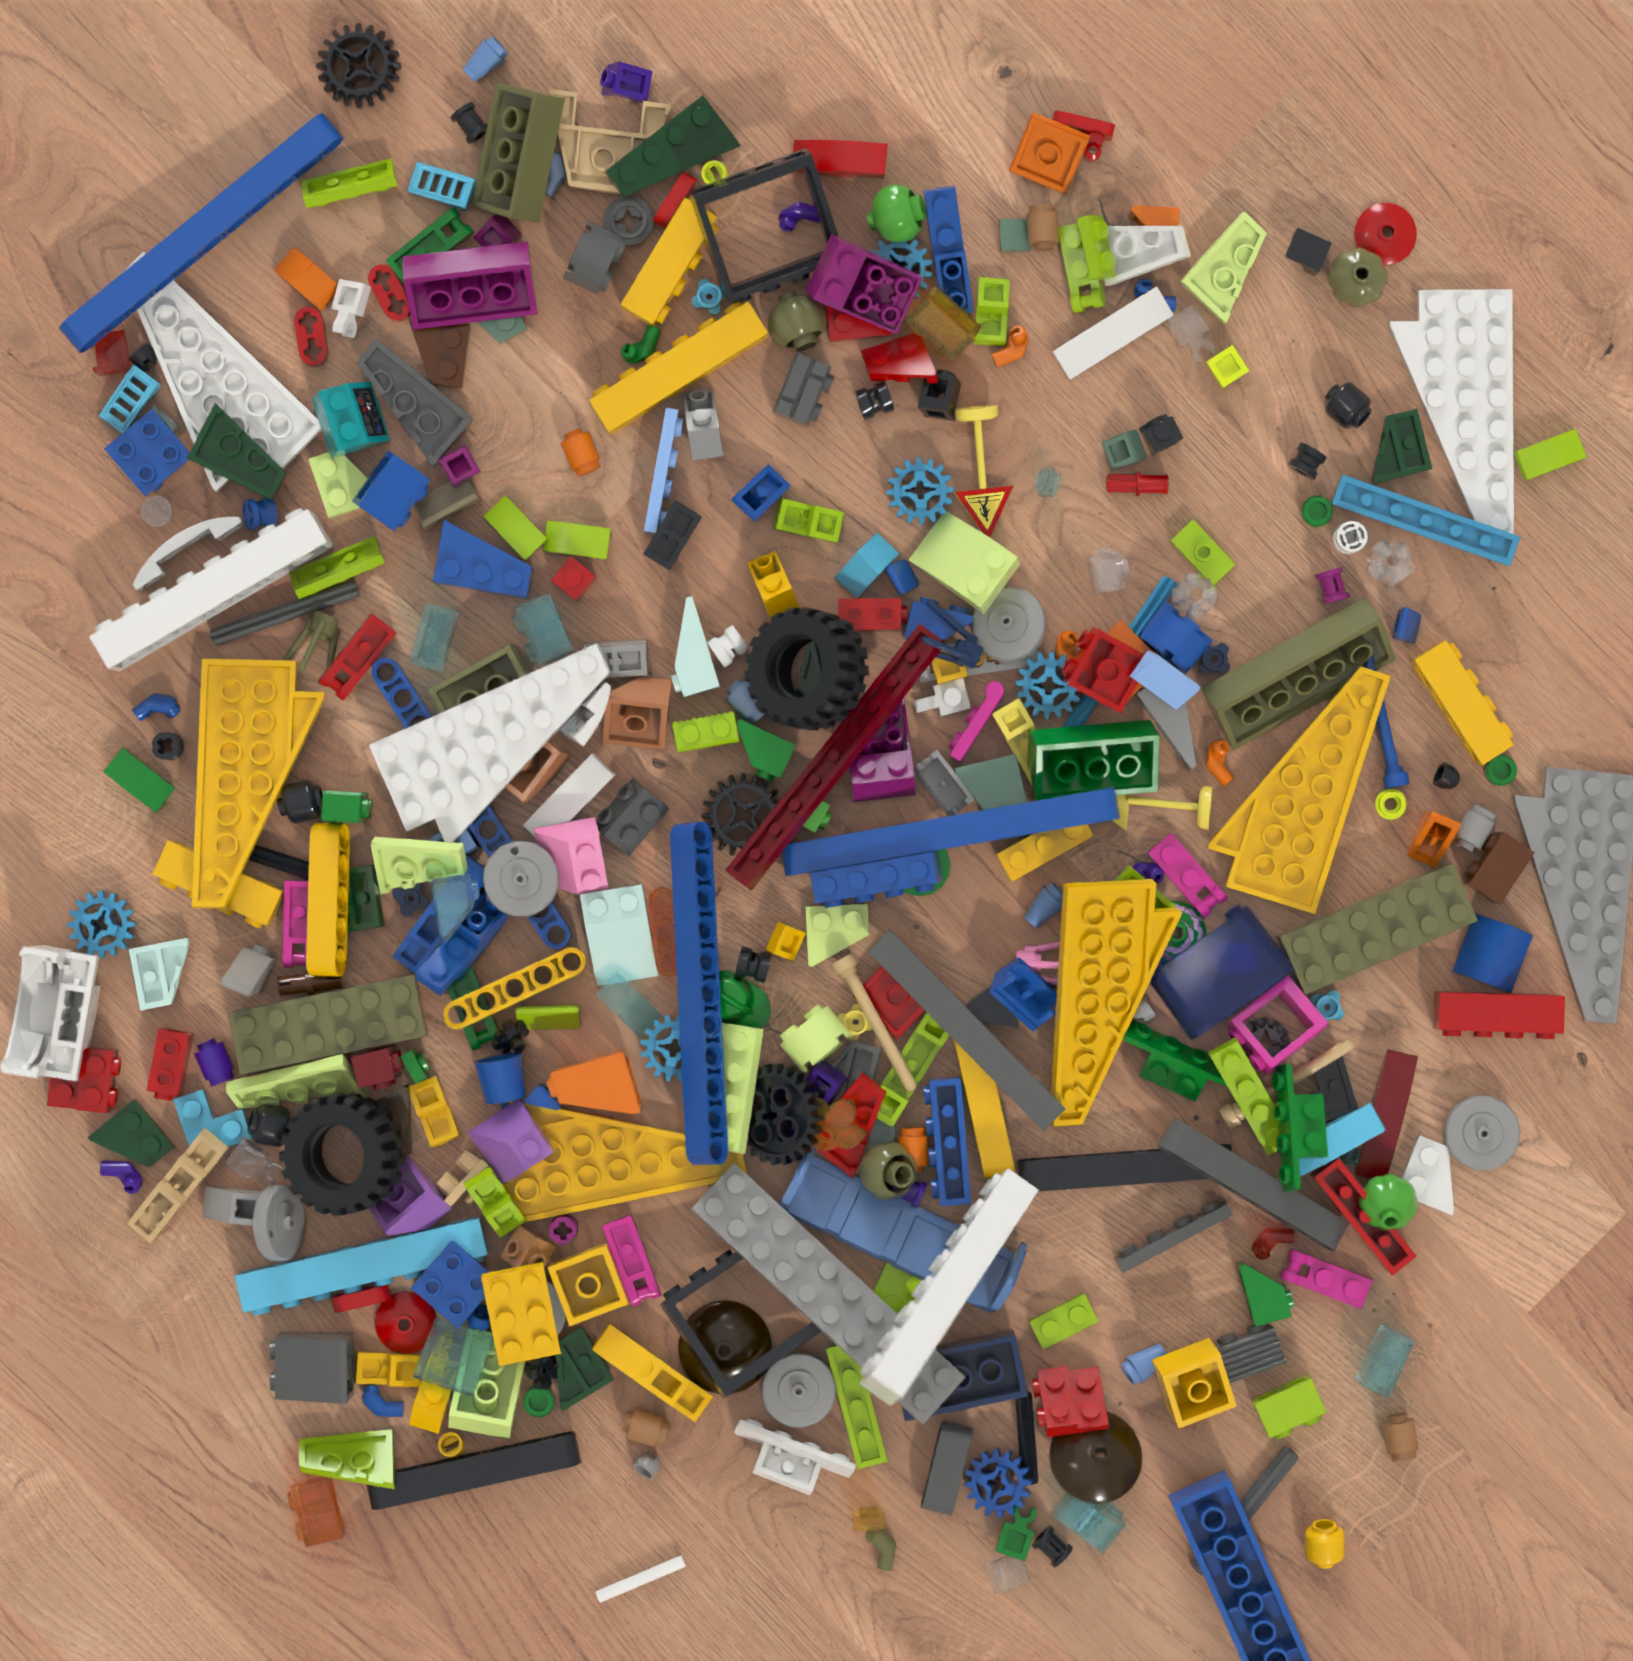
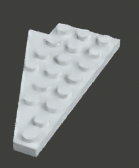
[125,251,321,493]
[1388,289,1514,534]
[369,644,611,843]

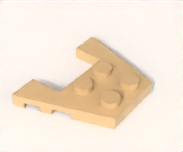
[549,89,671,195]

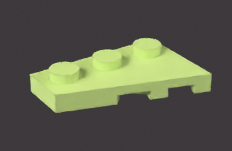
[1179,212,1267,324]
[371,837,468,894]

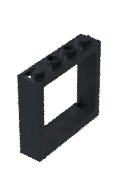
[688,148,838,303]
[660,1249,822,1399]

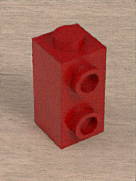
[838,598,907,631]
[146,1028,194,1101]

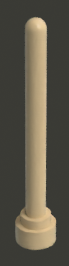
[831,953,917,1092]
[1219,1039,1354,1130]

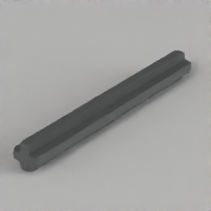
[210,581,360,645]
[1191,1447,1299,1575]

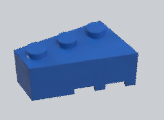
[433,520,534,599]

